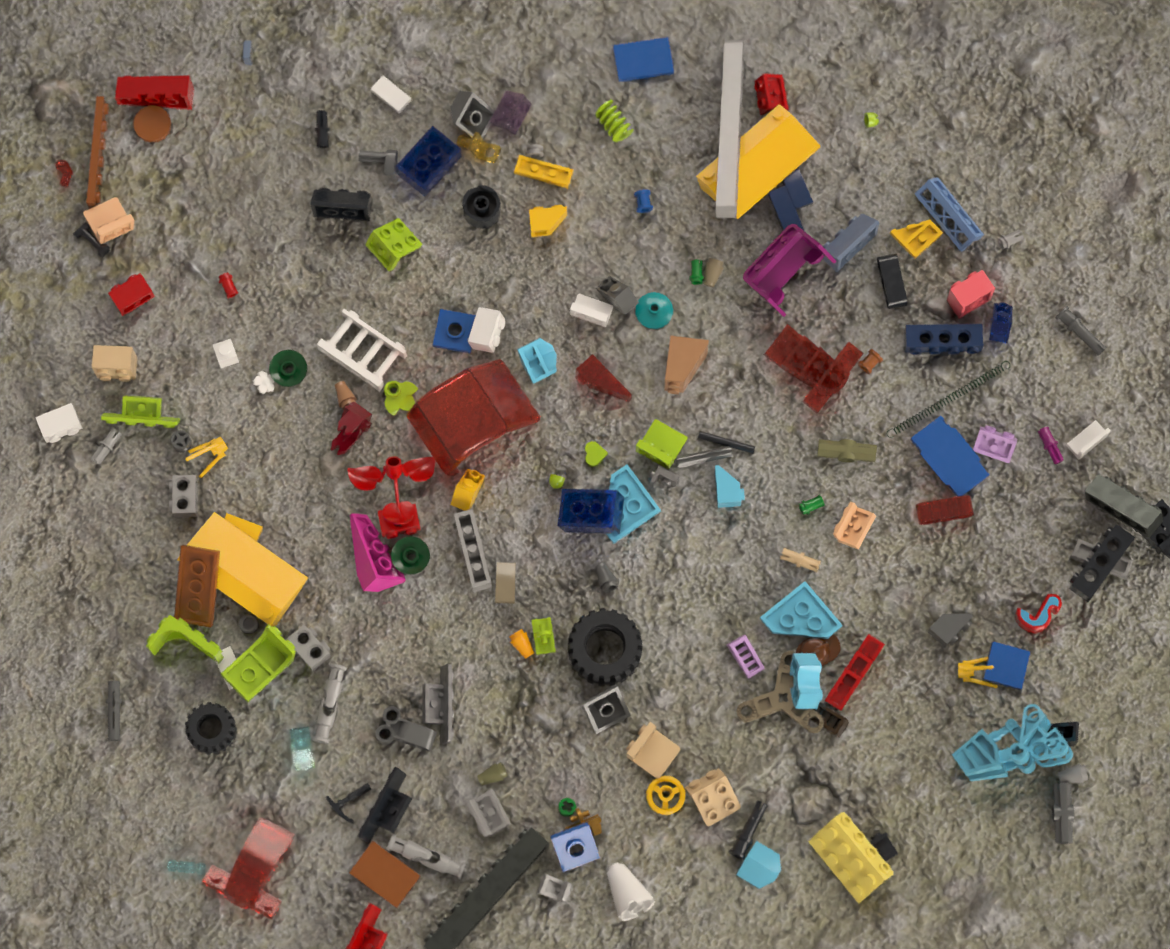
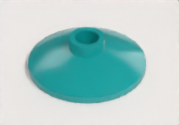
[635,292,673,329]

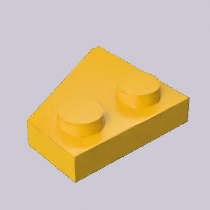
[890,219,943,259]

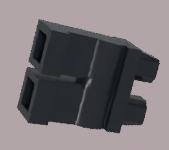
[1134,499,1170,559]

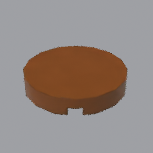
[133,105,171,143]

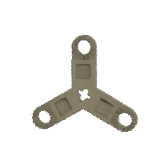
[736,651,824,733]

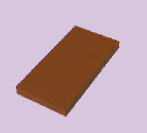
[174,545,220,628]

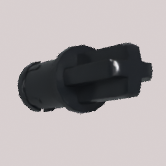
[315,110,330,148]

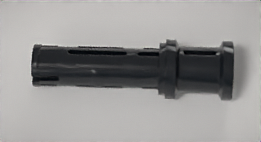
[728,801,768,860]

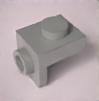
[537,874,572,902]

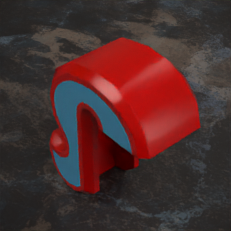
[1014,594,1062,633]

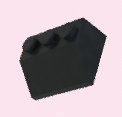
[310,188,372,221]

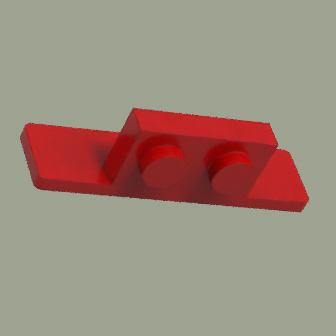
[345,903,388,949]

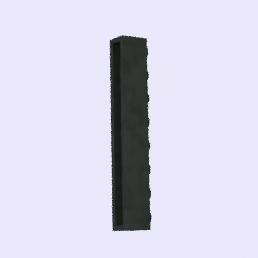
[423,827,549,949]

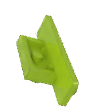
[101,395,180,428]

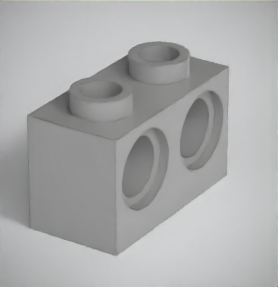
[169,475,198,518]
[286,625,331,672]

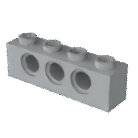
[454,509,492,593]

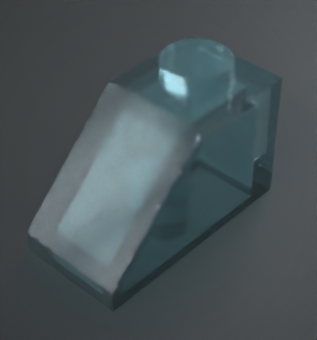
[290,726,315,771]

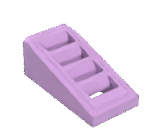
[727,635,765,679]

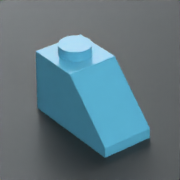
[715,465,745,508]

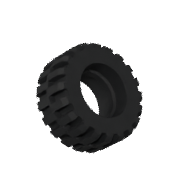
[568,608,642,686]

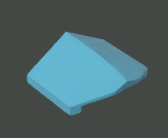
[517,338,557,384]
[736,841,781,889]

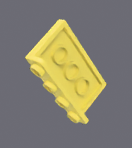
[808,812,893,904]

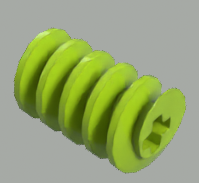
[595,99,634,142]

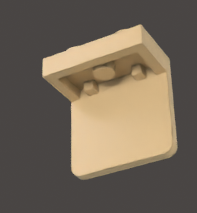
[626,722,680,779]
[685,768,741,826]

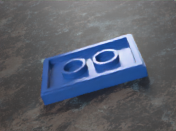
[613,37,674,82]

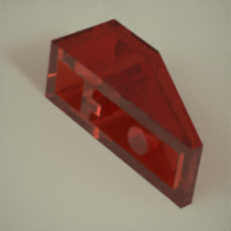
[576,354,632,402]

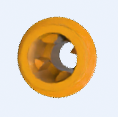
[509,629,535,659]

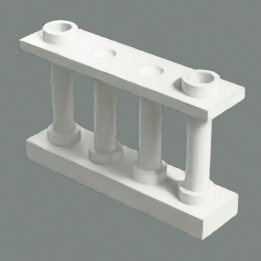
[317,309,407,392]

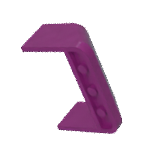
[743,224,836,317]

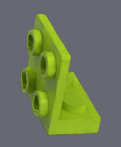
[365,218,422,271]
[636,419,688,470]

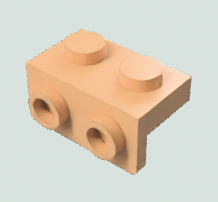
[833,502,876,550]

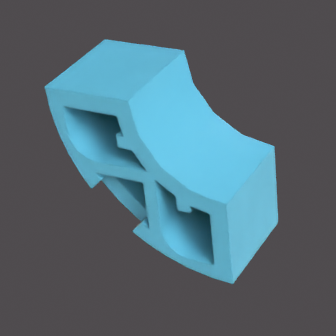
[790,653,823,709]

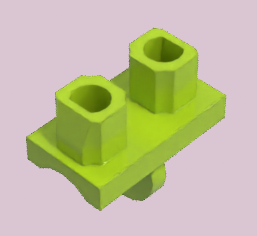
[531,617,556,655]

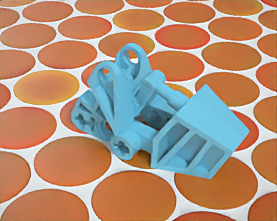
[952,704,1073,782]

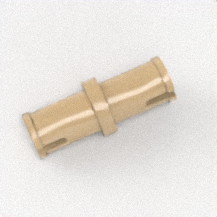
[780,548,821,573]

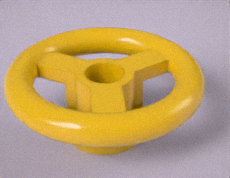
[646,776,686,815]

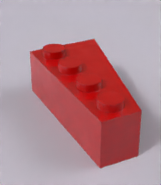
[115,75,194,110]

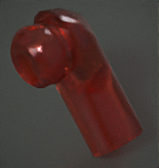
[55,159,73,187]

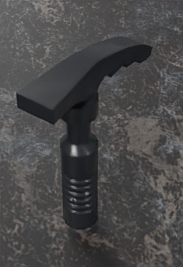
[326,783,371,824]

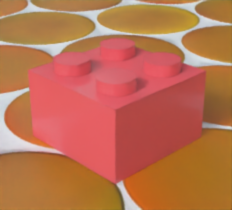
[947,270,995,319]

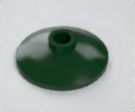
[269,350,308,387]
[391,536,430,575]

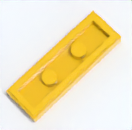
[514,155,573,189]

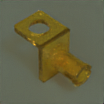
[456,132,501,163]

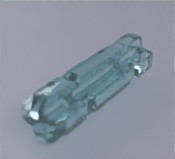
[167,860,207,874]

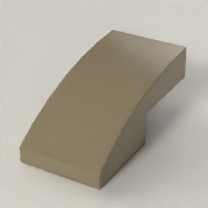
[495,562,516,604]

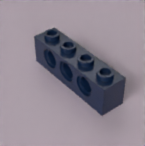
[904,324,983,355]

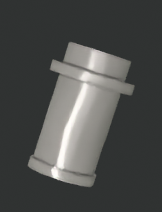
[998,229,1024,249]

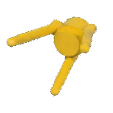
[185,437,228,478]
[958,657,998,688]

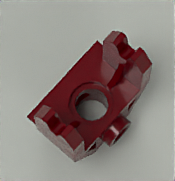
[330,402,372,455]

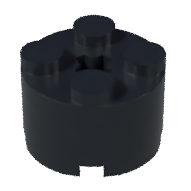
[462,185,501,229]

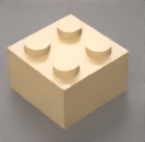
[92,345,137,382]

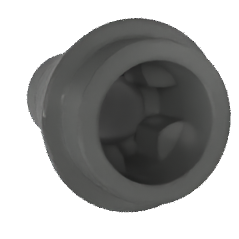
[595,562,618,593]

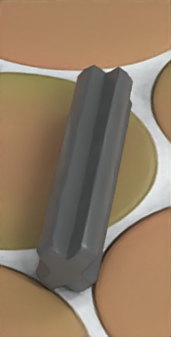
[675,446,732,468]

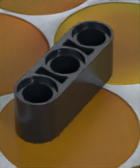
[877,253,907,309]

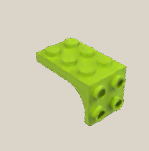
[146,615,224,664]
[221,624,295,703]

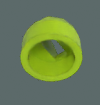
[864,112,879,128]
[549,474,565,489]

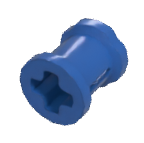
[634,189,653,213]

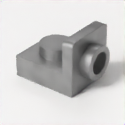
[648,466,680,488]

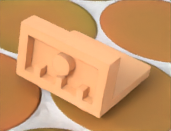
[83,197,134,245]

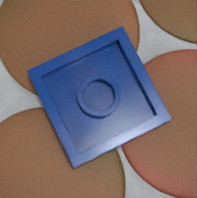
[983,641,1030,690]

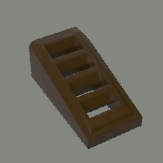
[810,702,849,738]

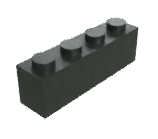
[1085,474,1163,538]

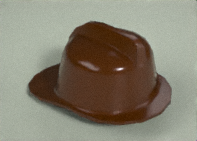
[796,634,841,666]

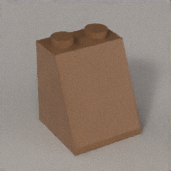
[664,336,709,394]

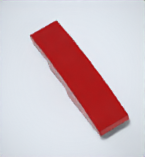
[825,634,885,711]

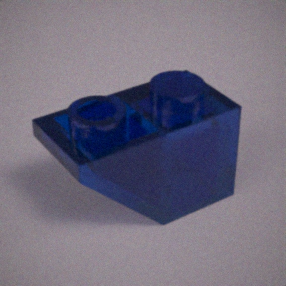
[989,302,1013,343]

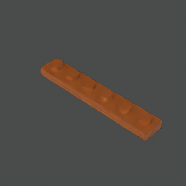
[86,96,109,209]

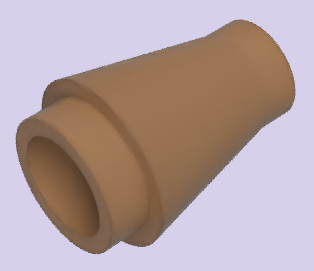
[335,381,357,410]

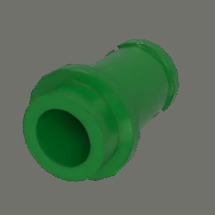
[689,259,704,285]
[799,495,825,515]

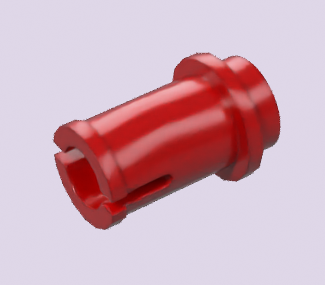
[218,273,238,298]

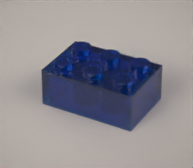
[395,126,462,197]
[557,489,624,534]

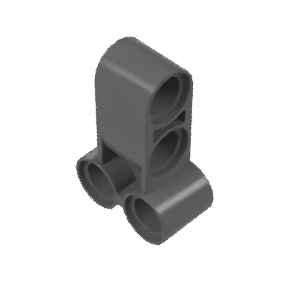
[376,706,437,751]

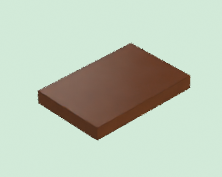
[349,841,421,908]

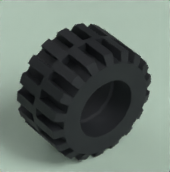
[185,702,237,755]

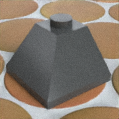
[451,91,497,144]

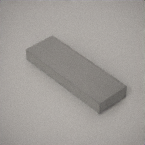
[1071,539,1133,579]

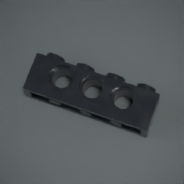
[1069,524,1136,602]

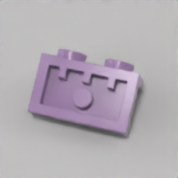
[973,425,1017,463]

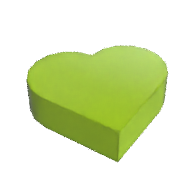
[585,441,608,467]

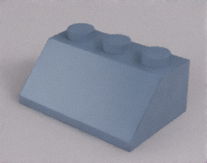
[823,214,880,272]

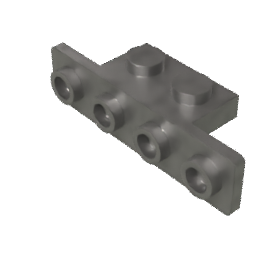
[422,664,454,744]

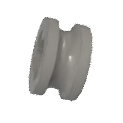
[527,144,543,159]

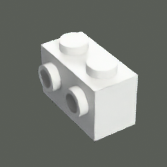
[468,307,505,353]
[35,403,83,443]

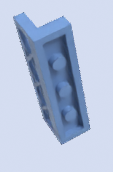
[915,177,984,252]

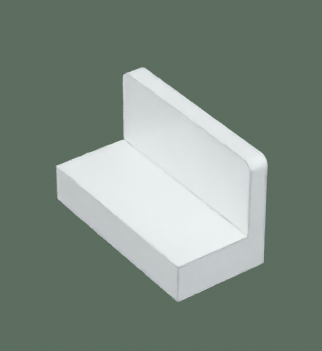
[570,294,613,327]
[1066,420,1111,460]

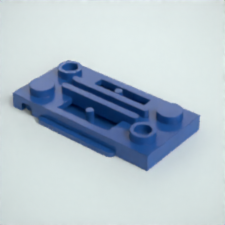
[910,416,990,499]

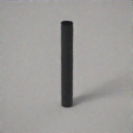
[698,431,755,454]

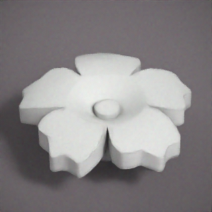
[253,371,275,394]

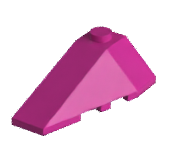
[350,513,406,592]

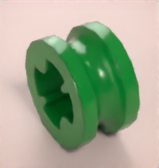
[558,798,576,817]

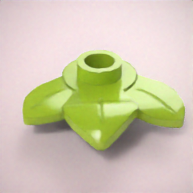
[384,381,418,416]

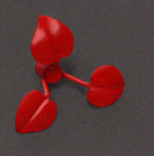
[347,456,436,525]

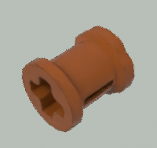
[858,349,883,375]

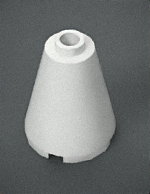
[607,863,655,921]

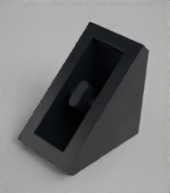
[1047,722,1079,747]

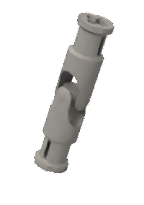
[312,664,347,744]
[387,834,467,880]

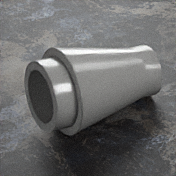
[1058,764,1088,783]

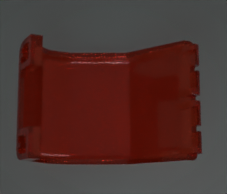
[407,359,541,477]

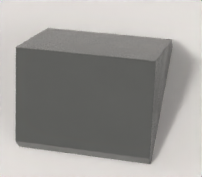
[582,685,631,734]

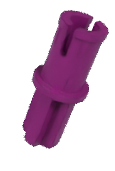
[1037,426,1064,464]

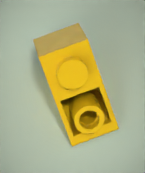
[529,205,567,237]
[450,469,485,511]

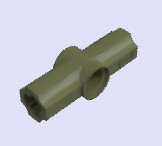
[817,439,877,463]

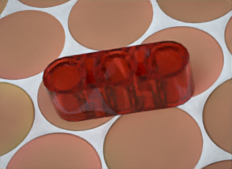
[915,495,974,525]

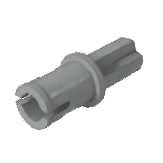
[91,428,122,464]

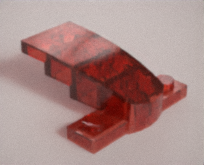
[763,324,864,413]
[202,817,295,920]

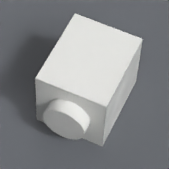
[213,339,239,368]

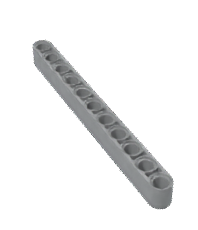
[716,40,745,218]

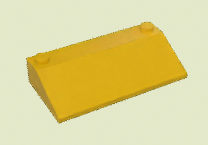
[696,104,821,220]
[177,512,308,626]

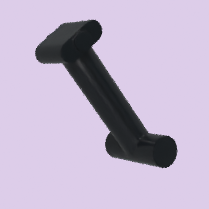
[73,221,110,258]

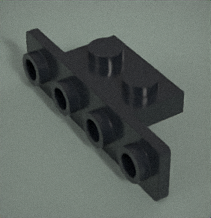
[358,767,412,844]

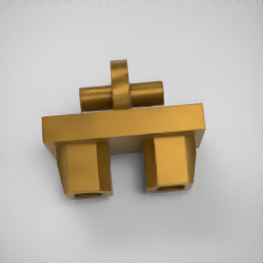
[565,808,602,836]

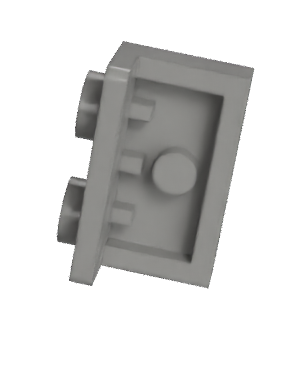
[467,789,511,837]

